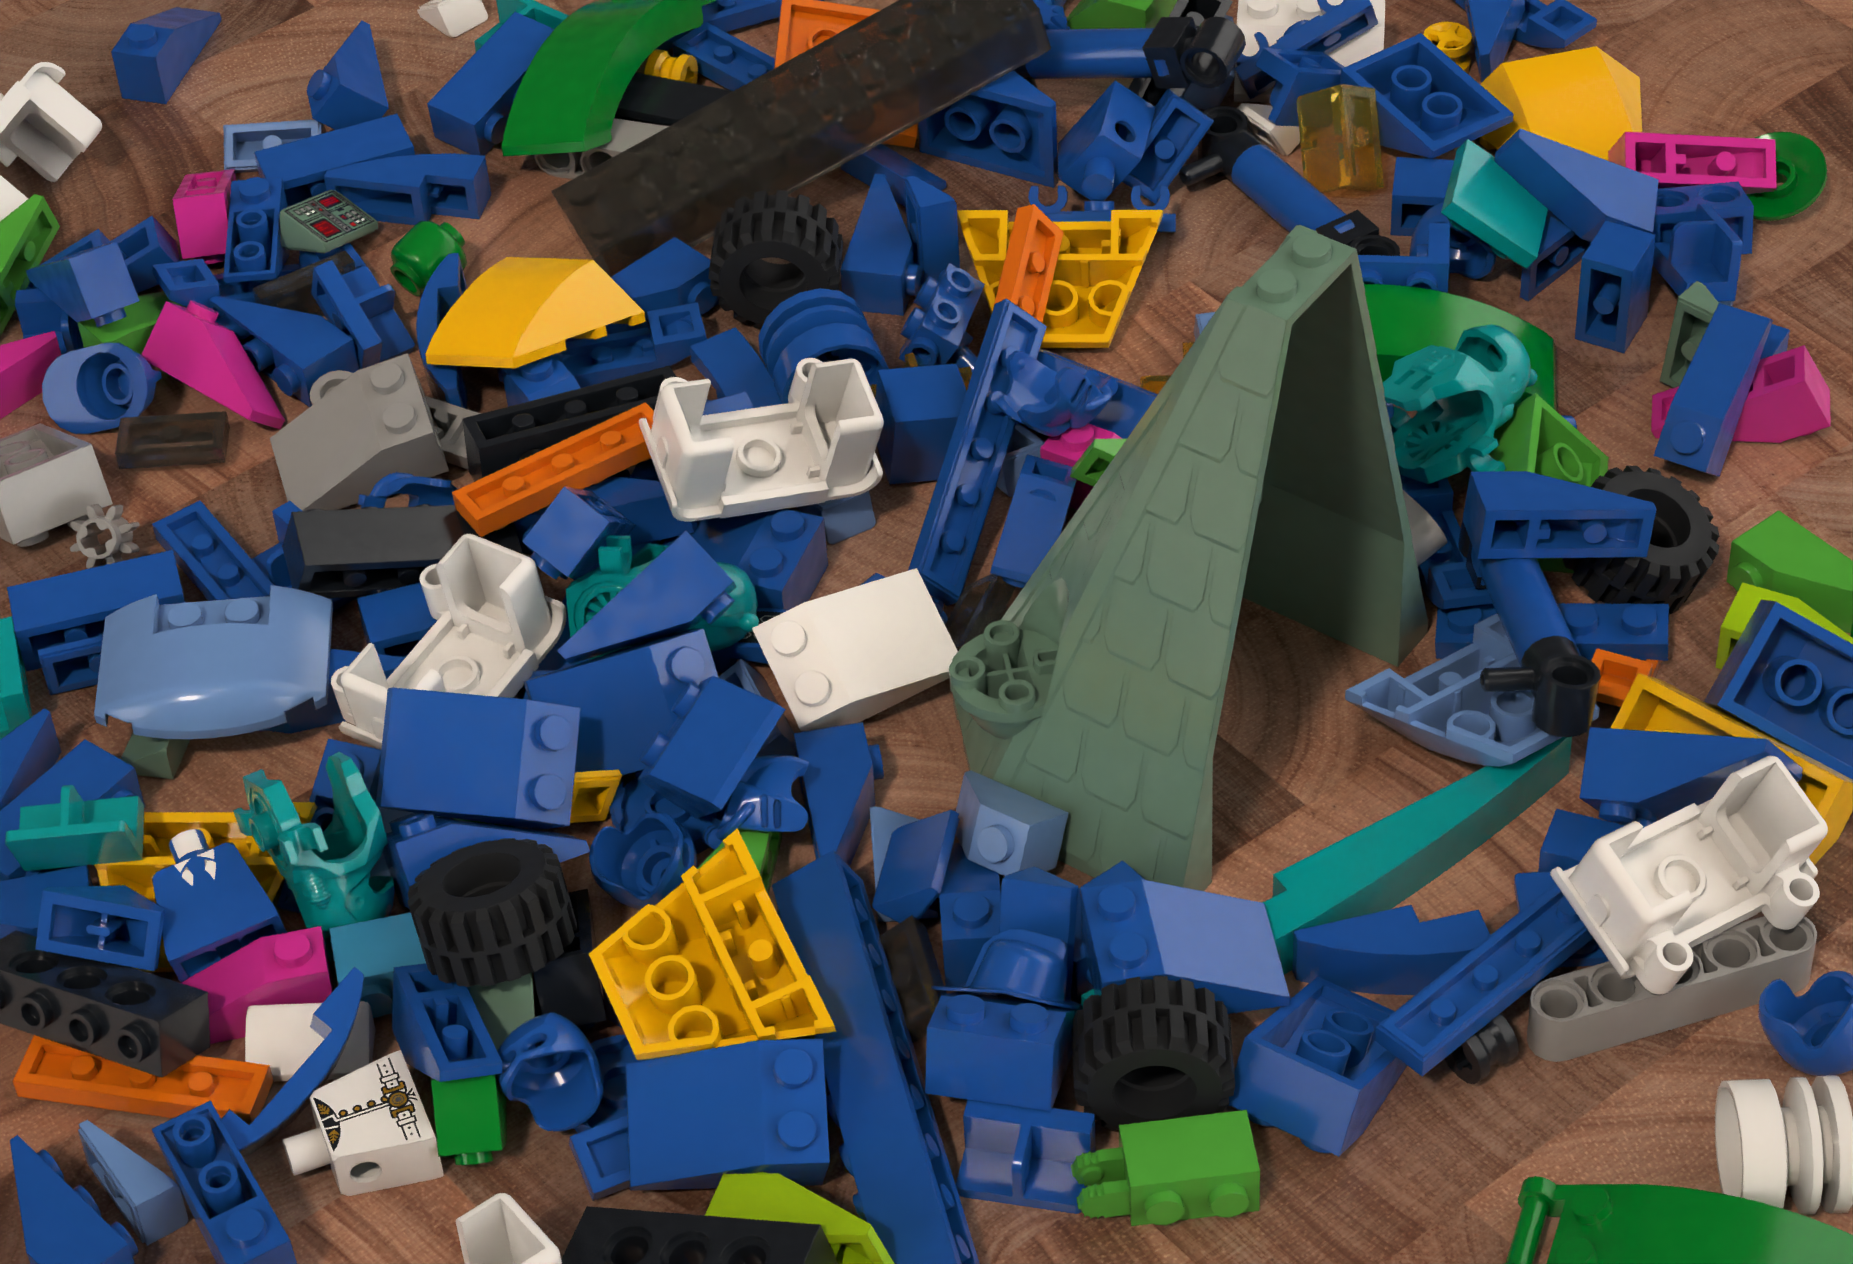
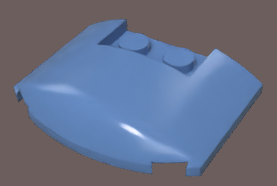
[94,585,333,739]

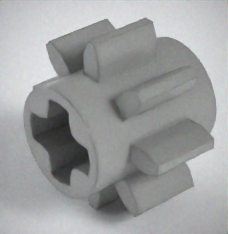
[69,504,140,569]

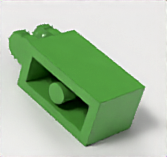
[1071,1110,1260,1226]

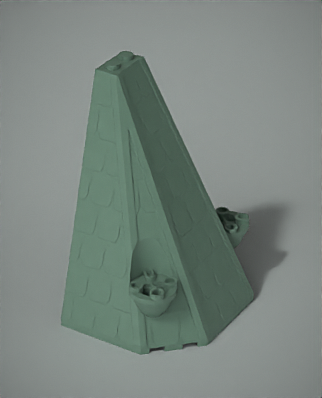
[949,225,1428,891]

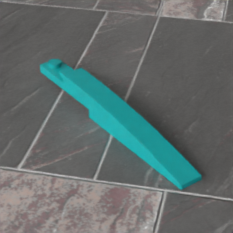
[1081,737,1572,1009]

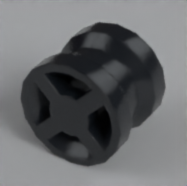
[1444,1013,1519,1084]

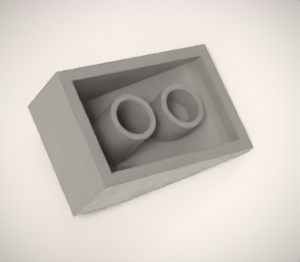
[270,353,449,511]
[0,423,113,547]

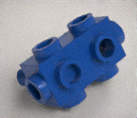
[899,263,985,379]

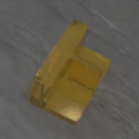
[1297,84,1384,194]

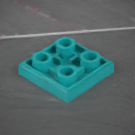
[1441,139,1548,269]

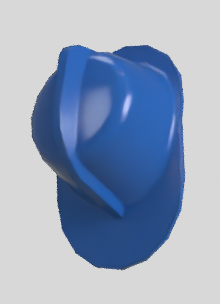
[42,342,163,434]
[931,929,1080,1009]

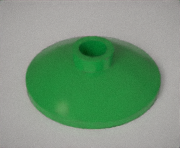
[1747,132,1828,221]

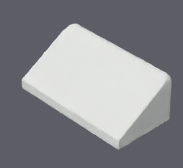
[245,1001,376,1082]

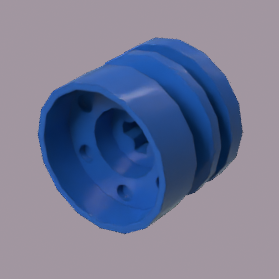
[758,288,889,404]

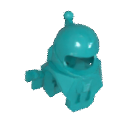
[1383,324,1537,484]
[566,535,759,659]
[233,752,394,965]

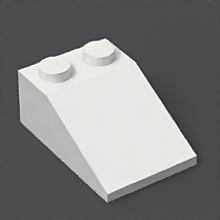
[752,568,958,732]

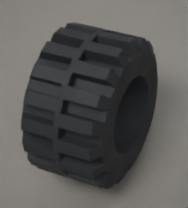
[709,190,843,329]
[1562,466,1720,614]
[407,838,577,987]
[1072,976,1235,1131]

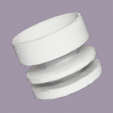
[1715,1075,1853,1215]

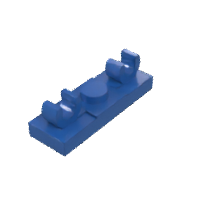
[1234,0,1378,100]
[1028,186,1176,232]

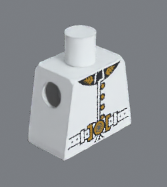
[282,1050,444,1196]

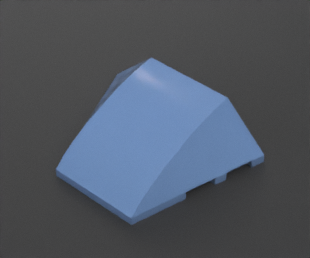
[1345,613,1599,767]

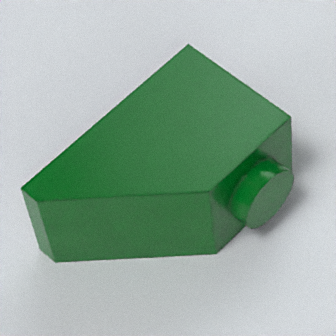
[431,1074,507,1165]

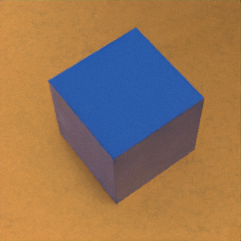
[875,363,967,484]

